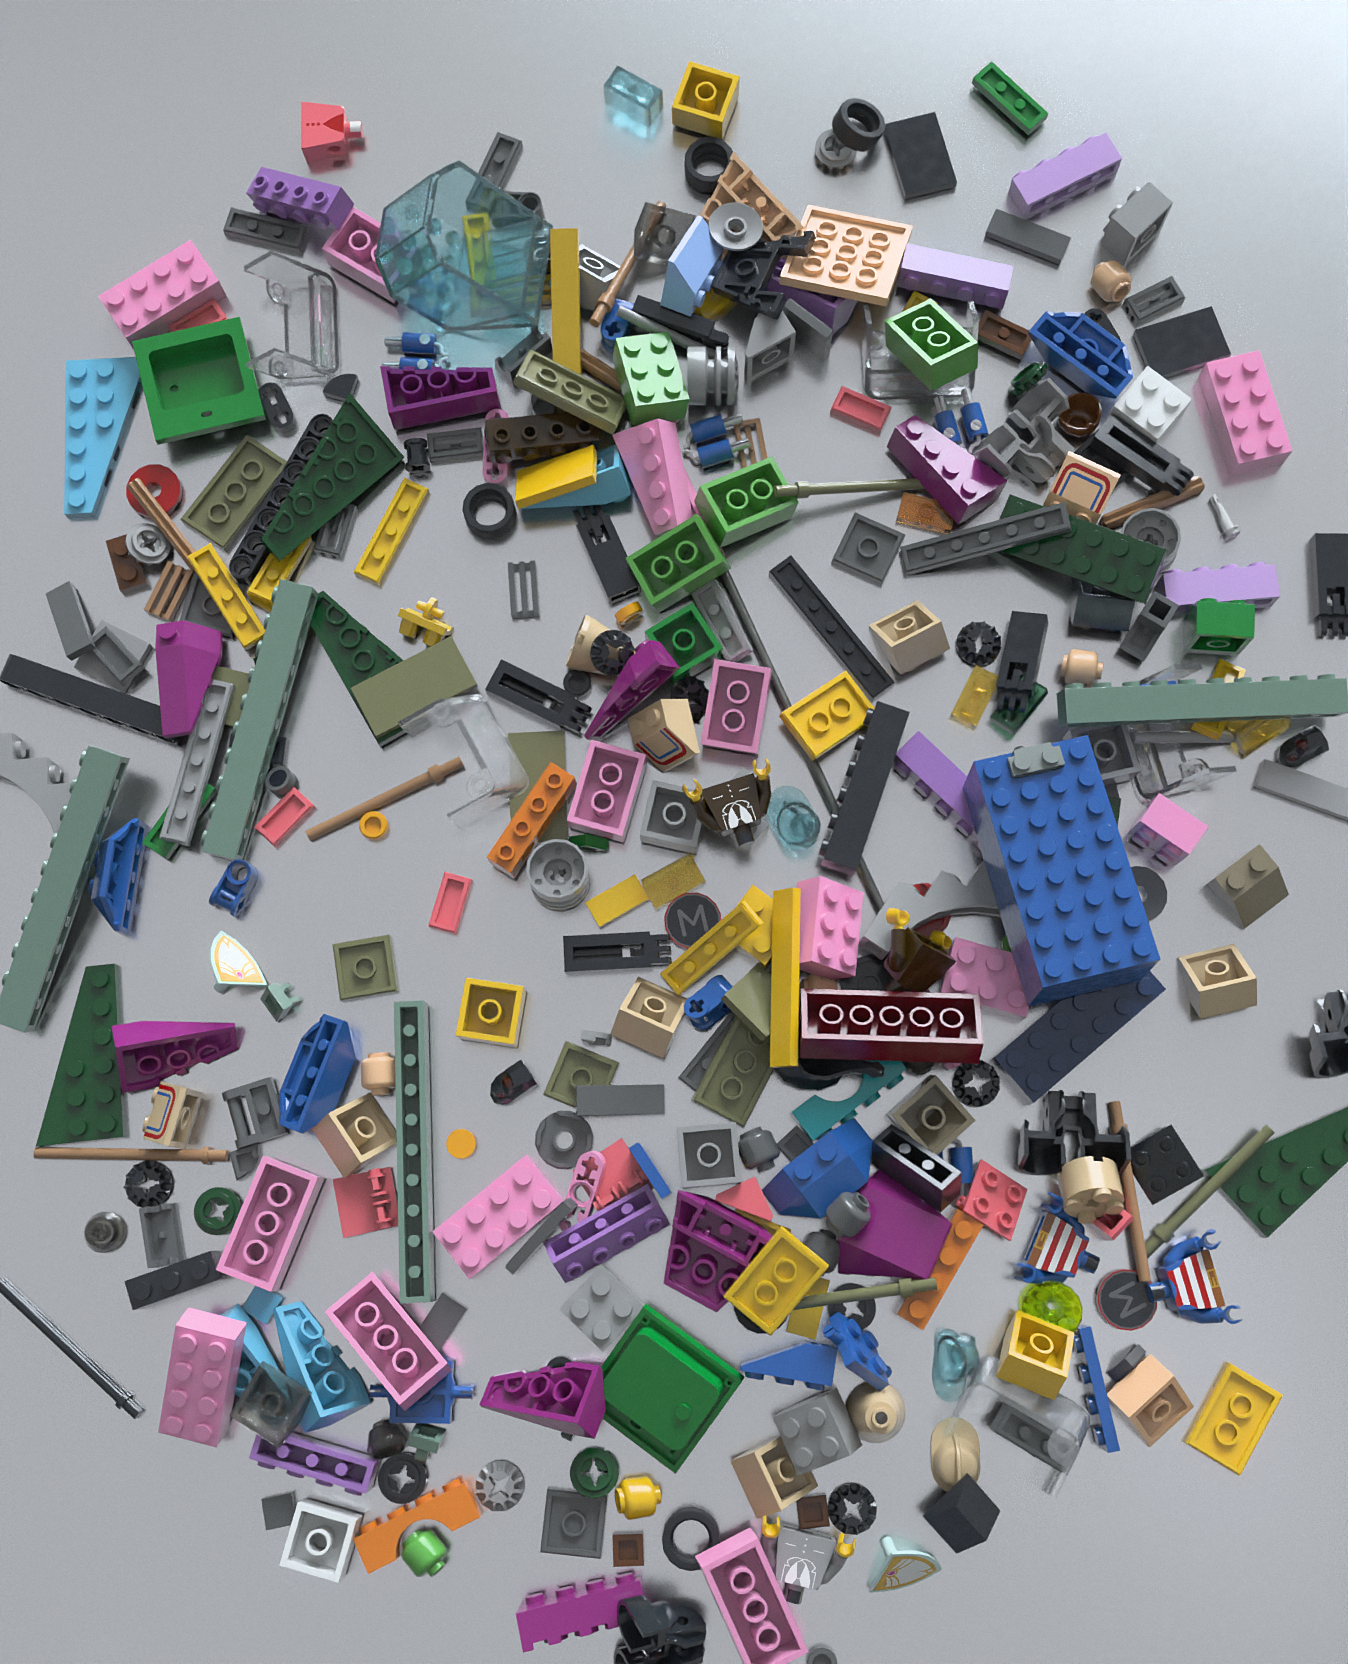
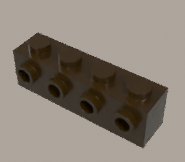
[484,412,600,464]

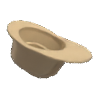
[931,1417,981,1492]

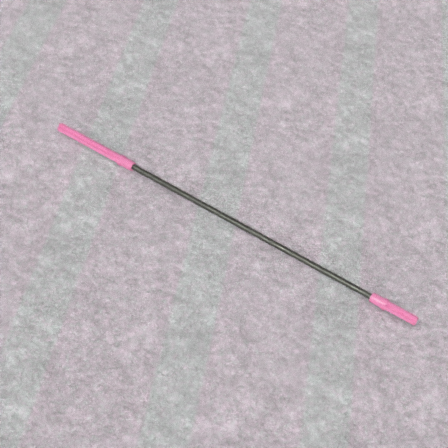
[684,468,962,1070]

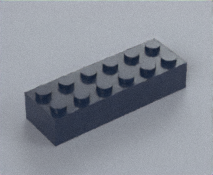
[989,971,1166,1105]

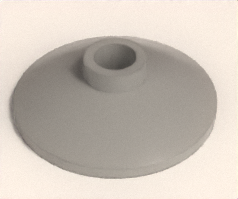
[709,203,763,251]

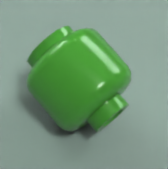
[401,1528,447,1578]

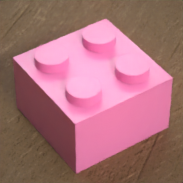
[1128,793,1209,865]

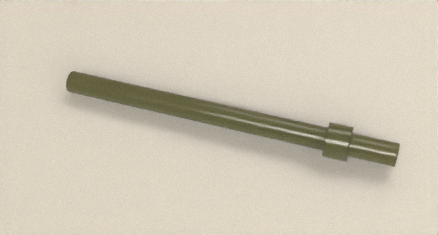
[773,478,925,499]
[1145,1125,1275,1259]
[793,1277,938,1310]

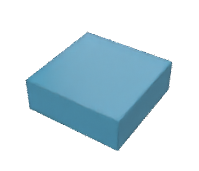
[242,1286,284,1324]

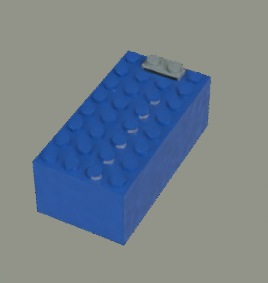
[963,735,1161,1007]

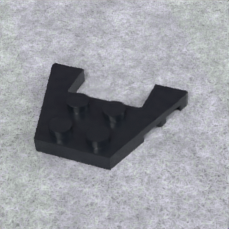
[711,230,816,320]

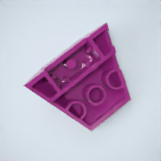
[839,1169,953,1280]
[663,1190,772,1313]

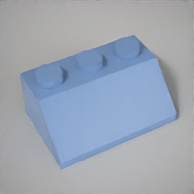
[660,216,723,316]

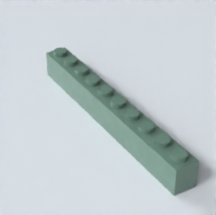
[201,579,319,861]
[1056,674,1348,728]
[0,745,130,1033]
[394,1000,435,1304]

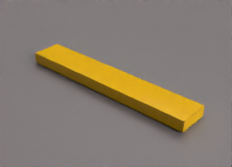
[550,228,582,375]
[770,887,801,1068]

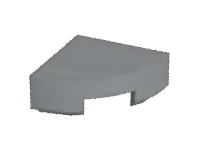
[581,1029,612,1046]

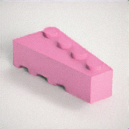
[612,419,693,536]

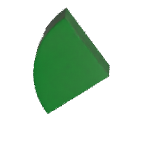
[569,834,609,851]

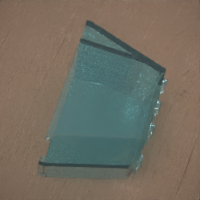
[375,160,553,332]

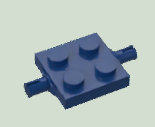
[823,1312,892,1391]
[369,1361,474,1424]

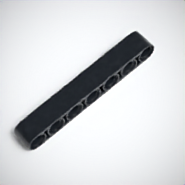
[229,413,333,587]
[0,654,180,744]

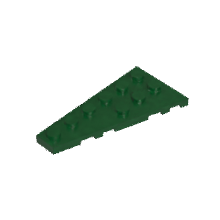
[261,393,404,562]
[310,591,454,747]
[36,963,126,1147]
[1201,1106,1348,1238]

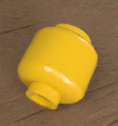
[615,1476,661,1520]

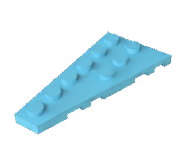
[64,357,142,518]

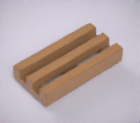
[733,418,768,469]
[144,561,194,622]

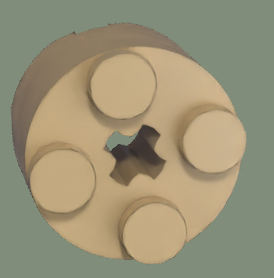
[1057,1156,1124,1224]

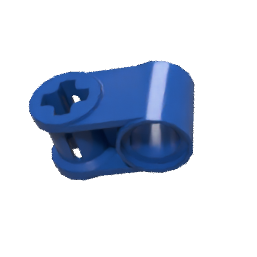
[600,298,634,353]
[209,859,258,917]
[684,975,733,1031]

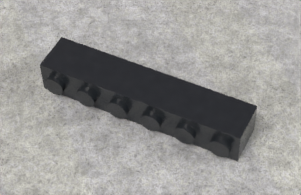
[818,701,910,876]

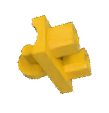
[398,598,454,646]

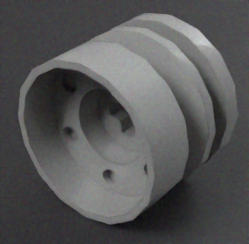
[687,347,739,405]
[1121,508,1181,574]
[526,839,590,910]

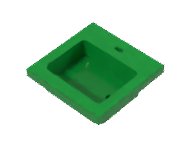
[132,317,266,445]
[601,1303,744,1474]

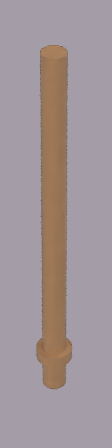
[33,1147,228,1164]

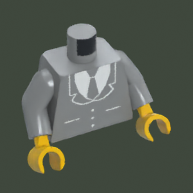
[761,1516,857,1604]

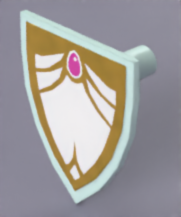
[210,930,267,993]
[869,1537,942,1593]

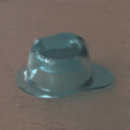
[767,786,821,852]
[932,1329,980,1403]

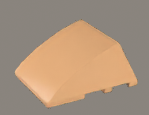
[699,151,805,261]

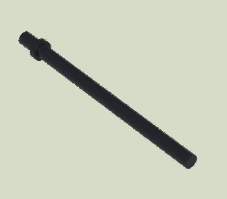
[0,1278,143,1419]

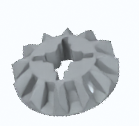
[815,129,857,169]
[124,523,170,566]
[476,1461,524,1511]

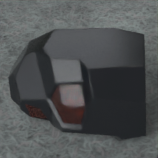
[1277,725,1329,768]
[490,1060,538,1105]

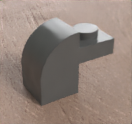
[1119,591,1179,662]

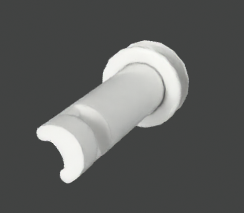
[1210,494,1241,541]

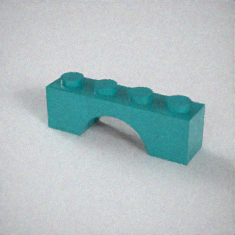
[790,1060,907,1142]

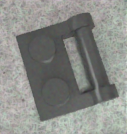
[222,1077,288,1150]

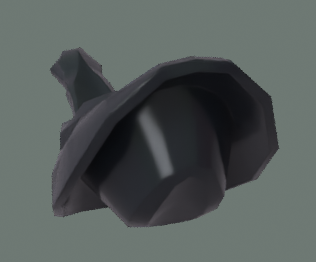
[775,1027,885,1090]

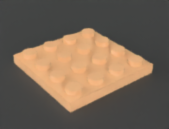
[780,205,913,307]

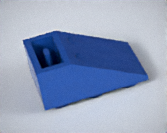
[740,1340,838,1391]

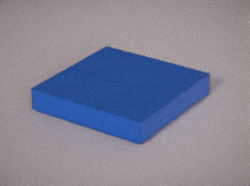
[629,1143,672,1200]

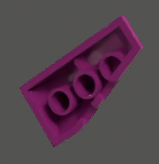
[155,620,223,738]
[584,640,680,741]
[112,1021,238,1093]
[479,1361,605,1439]

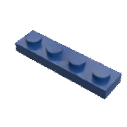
[1073,1325,1120,1453]

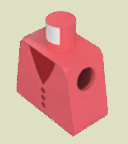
[301,102,363,162]

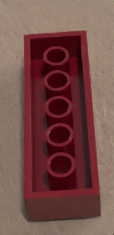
[799,988,984,1064]

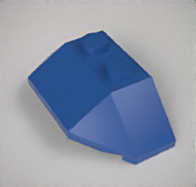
[1028,311,1134,399]
[89,818,147,936]
[279,1014,356,1134]
[762,1118,873,1219]

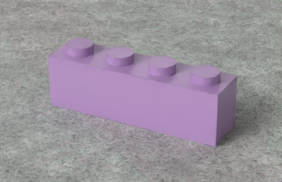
[1008,133,1122,218]
[1157,562,1280,614]

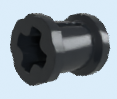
[404,438,430,473]

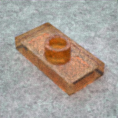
[896,492,954,534]

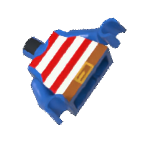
[1014,1192,1100,1286]
[1146,1229,1243,1324]

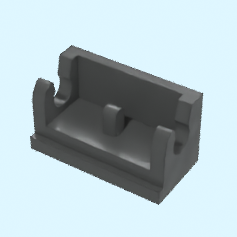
[494,324,553,385]
[139,1203,185,1268]

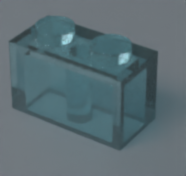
[603,65,663,128]

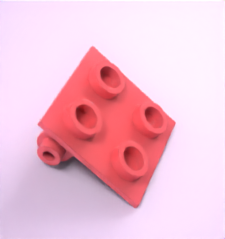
[572,1138,654,1211]
[956,1159,1028,1241]
[333,1167,398,1238]

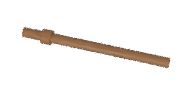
[589,201,667,327]
[305,756,464,841]
[1109,1101,1151,1282]

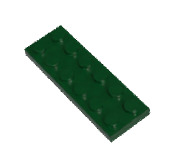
[999,494,1168,605]

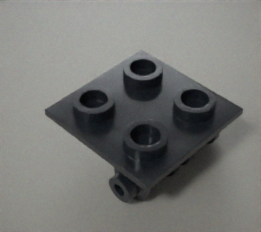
[1131,1124,1204,1205]

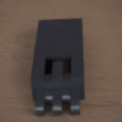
[632,295,729,355]
[1089,413,1194,496]
[572,505,641,603]
[1310,533,1348,637]
[996,611,1049,713]
[485,659,592,733]
[563,931,672,974]

